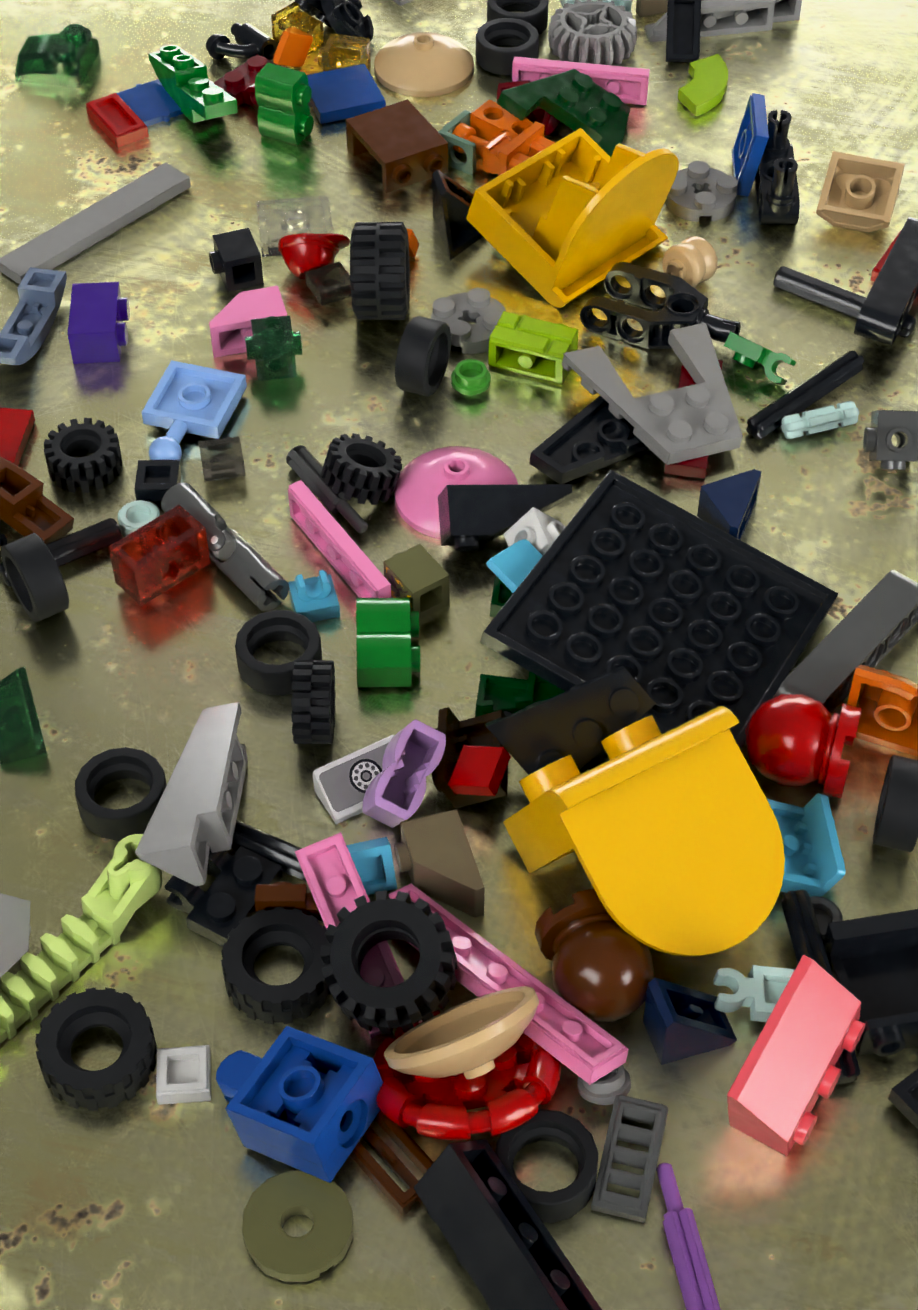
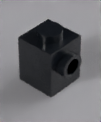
[209,228,264,292]

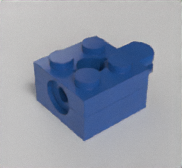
[216,1026,383,1183]

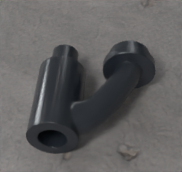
[206,22,278,60]

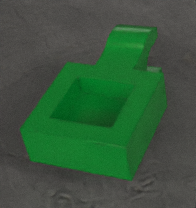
[724,331,796,385]

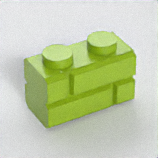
[488,311,579,384]

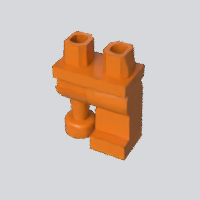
[452,99,555,177]

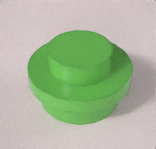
[451,359,491,395]

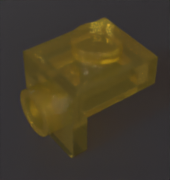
[318,33,371,72]

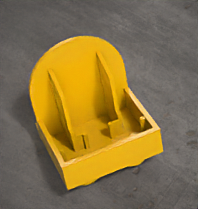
[466,128,679,308]
[503,706,785,956]

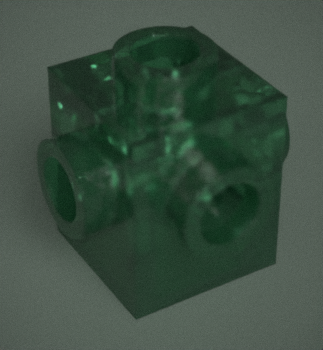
[245,316,302,381]

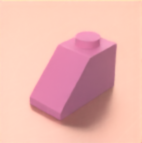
[209,286,290,358]

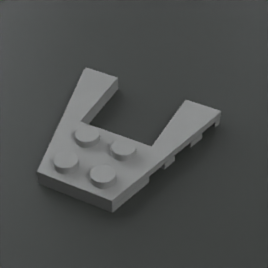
[562,323,743,465]

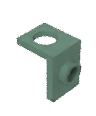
[438,110,476,176]

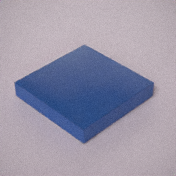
[307,64,386,124]
[732,93,769,197]

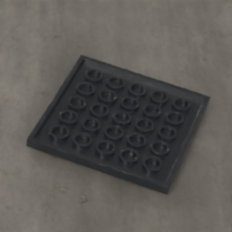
[480,470,838,750]

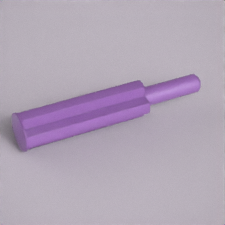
[656,1163,721,1310]

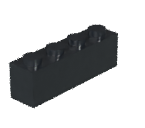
[414,1139,602,1310]

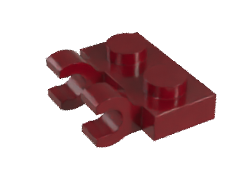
[214,55,288,111]

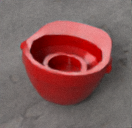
[278,233,350,279]

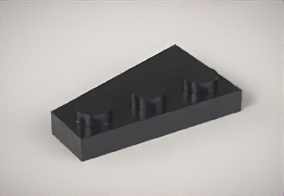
[529,396,649,484]

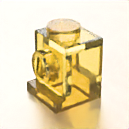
[271,2,324,56]

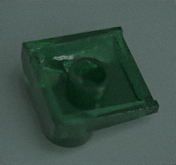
[15,24,100,88]

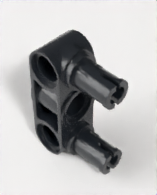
[754,110,800,225]

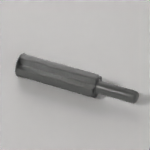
[286,445,368,533]

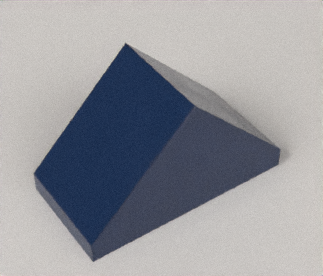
[697,469,762,540]
[643,977,737,1065]

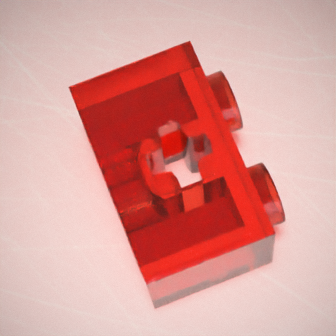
[108,505,211,606]

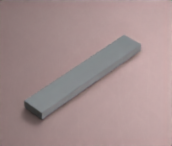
[0,162,191,284]

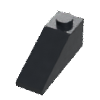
[438,484,572,552]

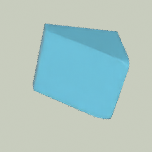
[486,539,543,593]

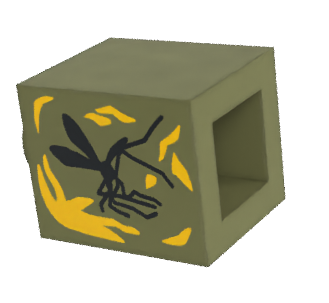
[383,544,450,620]

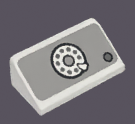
[313,735,395,825]

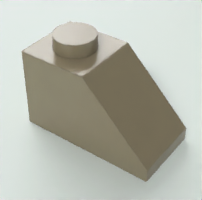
[394,809,485,917]

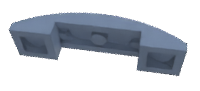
[0,267,67,365]

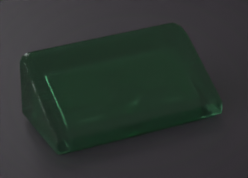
[0,666,47,765]

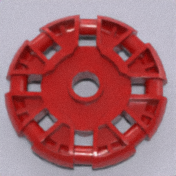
[373,1010,561,1141]

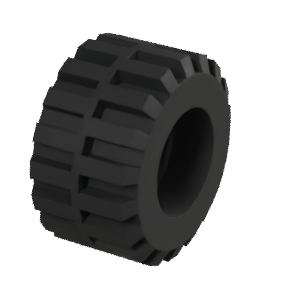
[350,222,410,320]
[320,890,458,1035]

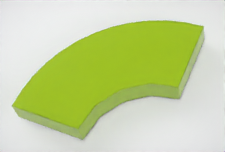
[678,54,728,116]

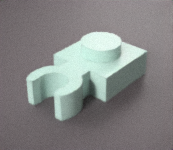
[713,965,795,1022]

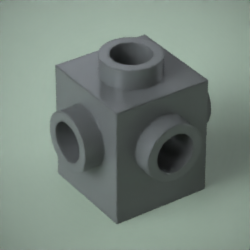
[863,410,918,470]

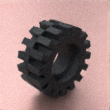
[44,418,122,493]
[321,433,403,505]
[291,660,336,744]

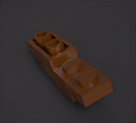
[0,457,74,544]

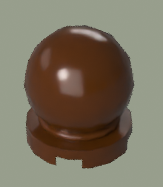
[535,888,654,1023]

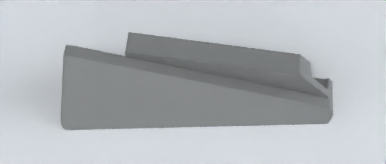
[644,0,802,42]
[135,702,248,886]

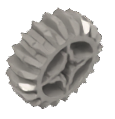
[548,0,637,65]

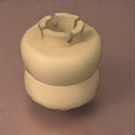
[663,236,718,287]

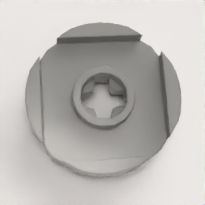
[667,161,738,222]
[431,287,506,354]

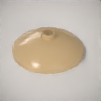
[374,32,474,97]
[384,986,539,1079]

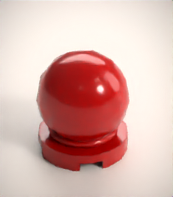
[746,694,862,798]

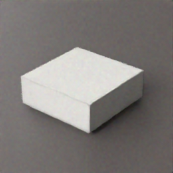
[156,1045,211,1105]

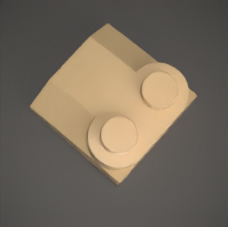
[816,151,905,232]

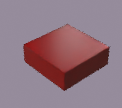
[448,745,511,796]

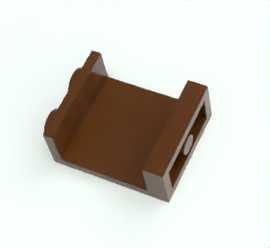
[346,99,448,193]

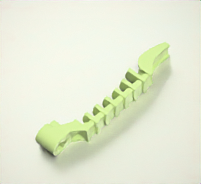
[0,834,162,1044]

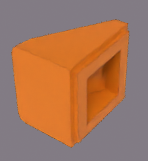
[272,26,313,67]

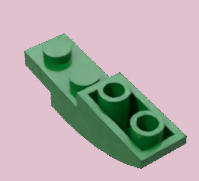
[148,45,238,123]

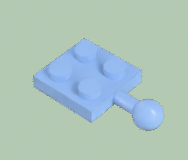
[142,360,247,460]

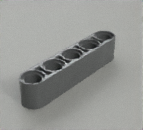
[775,570,918,714]

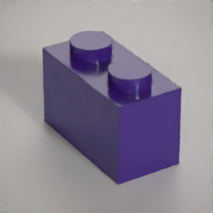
[67,282,130,364]

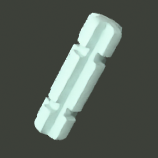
[781,401,859,440]

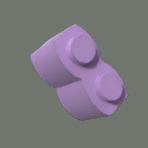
[363,719,446,828]

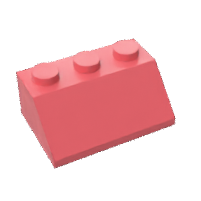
[727,955,865,1156]

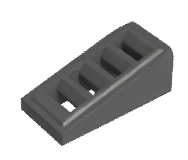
[591,1095,668,1223]

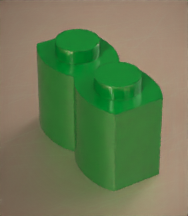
[255,63,314,146]
[356,597,420,687]

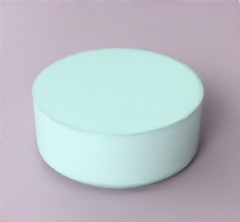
[117,500,162,541]

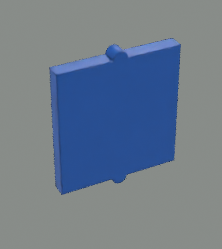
[117,79,183,127]

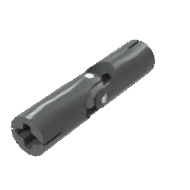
[161,482,289,612]

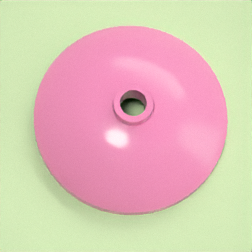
[394,446,518,539]

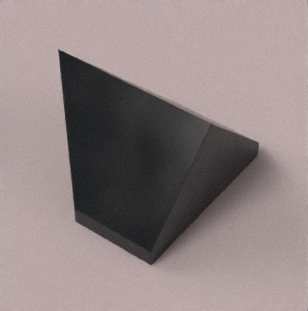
[432,169,483,261]

